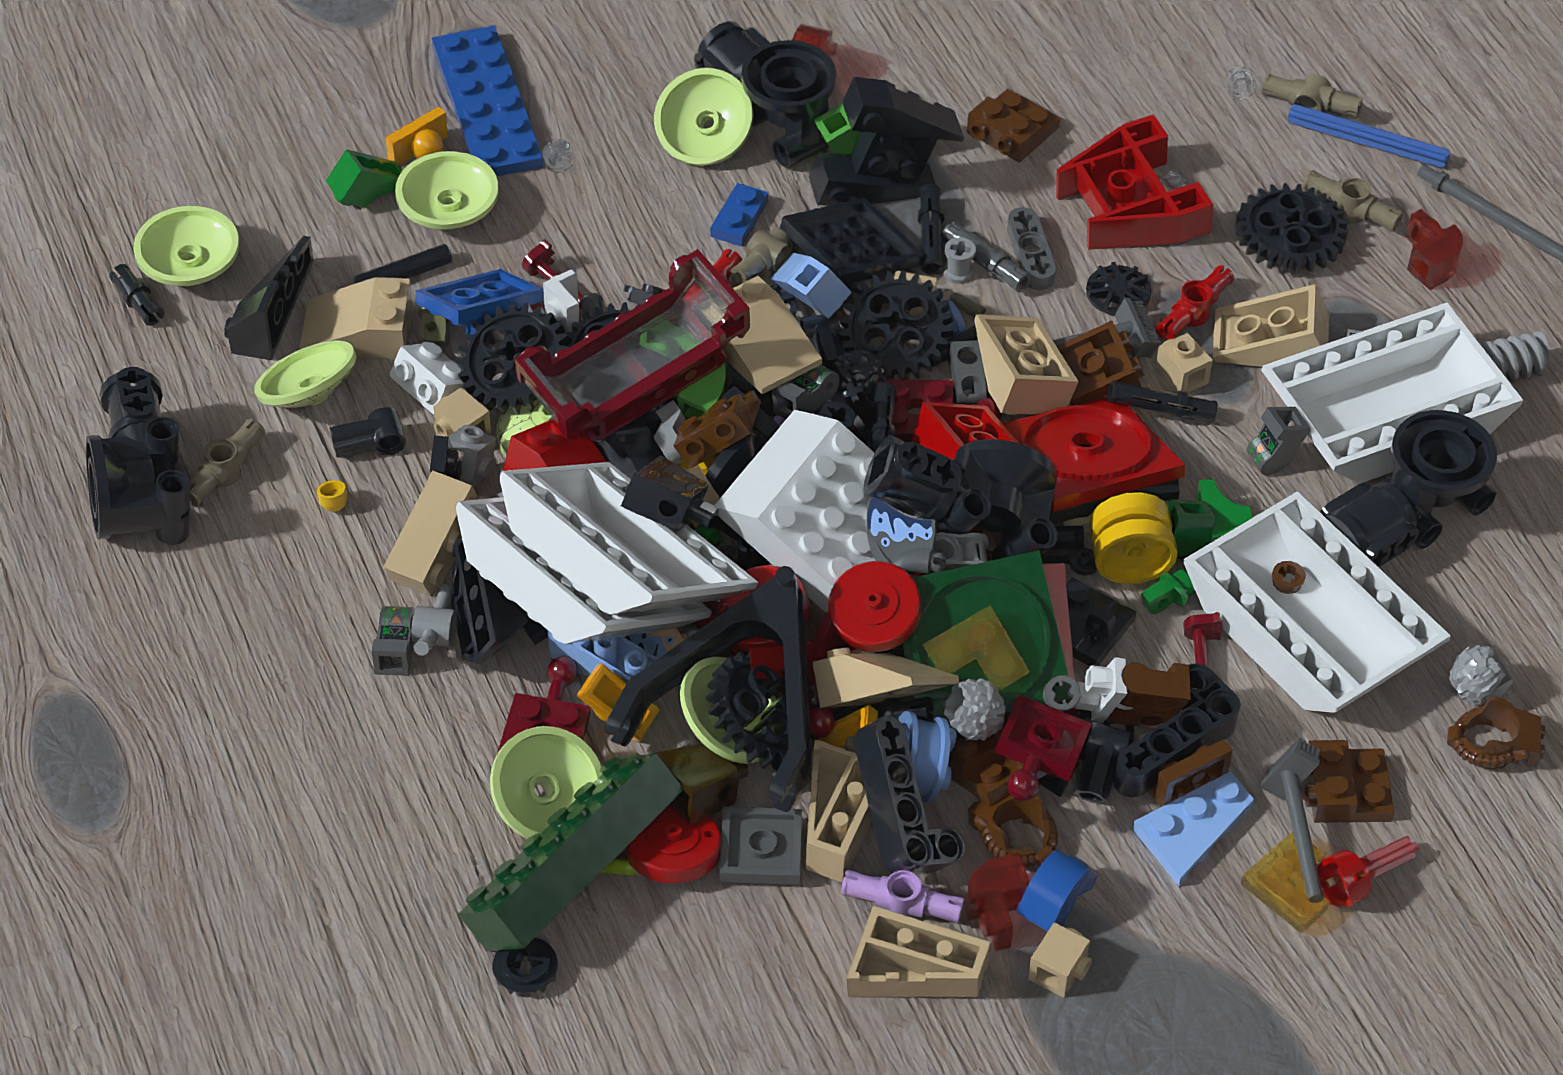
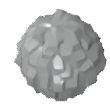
[1449,645,1513,705]
[944,679,1006,741]

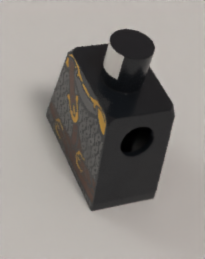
[621,455,719,531]

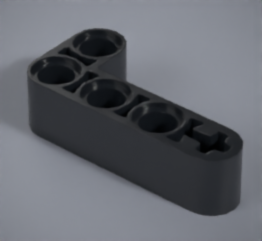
[1114,663,1241,797]
[854,715,965,875]

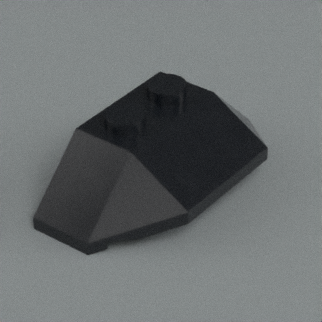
[451,535,528,666]

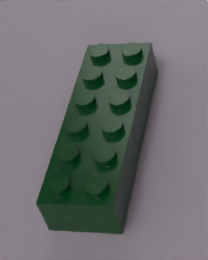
[458,753,684,951]

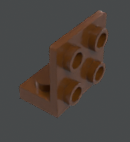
[1127,732,1233,807]

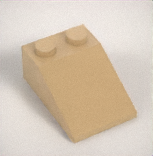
[698,276,822,394]
[299,277,413,359]
[1213,284,1329,367]
[974,314,1079,415]
[813,648,959,708]

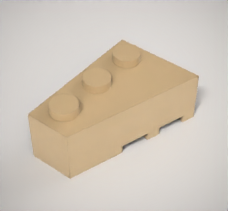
[383,470,479,596]
[806,739,872,883]
[846,906,990,997]

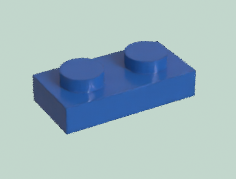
[710,183,768,247]

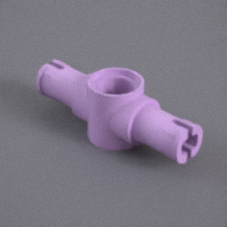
[841,870,965,923]

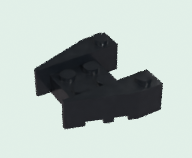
[808,77,964,206]

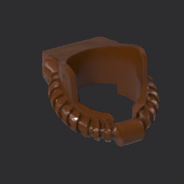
[1447,697,1545,769]
[968,795,1058,868]

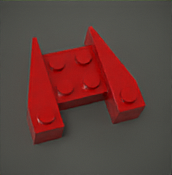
[1056,114,1214,250]

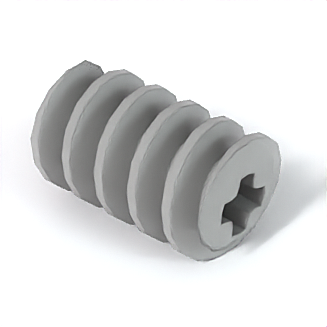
[1480,331,1549,381]

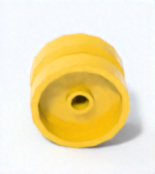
[1089,492,1177,584]

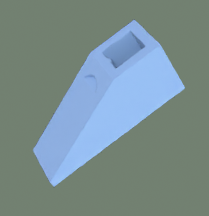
[771,253,851,319]
[548,630,658,683]

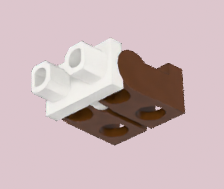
[1074,657,1191,729]

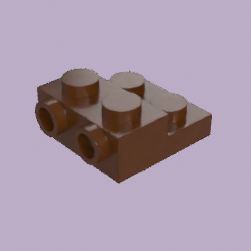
[967,88,1060,163]
[1056,321,1145,406]
[673,390,761,468]
[948,717,1046,806]
[1304,740,1395,823]

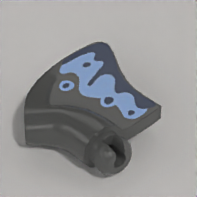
[866,497,946,574]

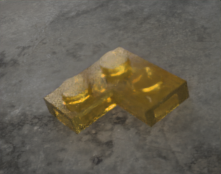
[923,605,1030,691]
[1241,831,1330,934]

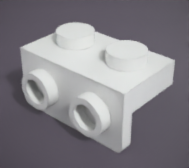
[543,269,579,332]
[390,342,467,414]

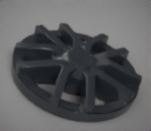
[1086,262,1151,316]

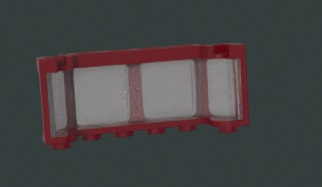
[515,249,750,441]

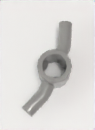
[411,584,457,656]

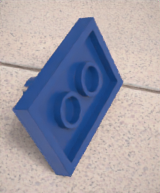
[416,269,544,335]

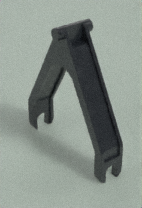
[605,566,813,813]

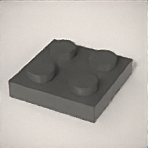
[719,806,802,885]

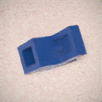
[1016,850,1098,931]

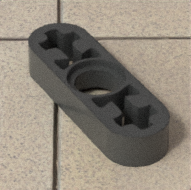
[1007,207,1056,290]

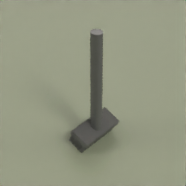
[1053,298,1161,359]
[1260,737,1324,903]

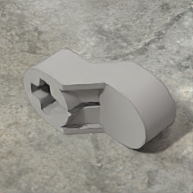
[653,400,686,466]

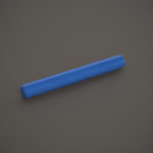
[1288,104,1450,168]

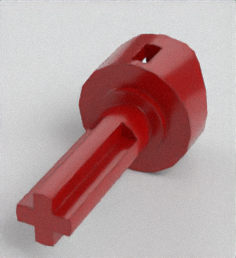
[1317,836,1419,907]

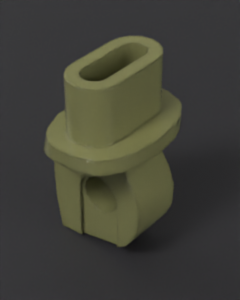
[418,306,449,347]

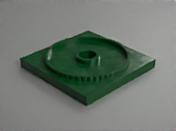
[902,551,1072,728]

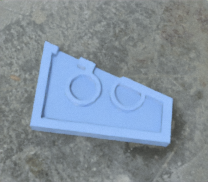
[1133,771,1254,887]

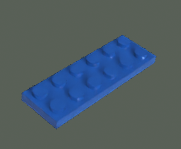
[432,25,543,177]

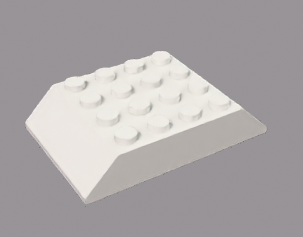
[1261,303,1523,483]
[714,410,923,612]
[499,462,758,615]
[1184,491,1451,713]
[456,497,712,645]

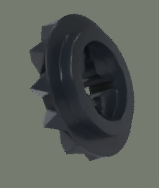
[492,937,558,997]

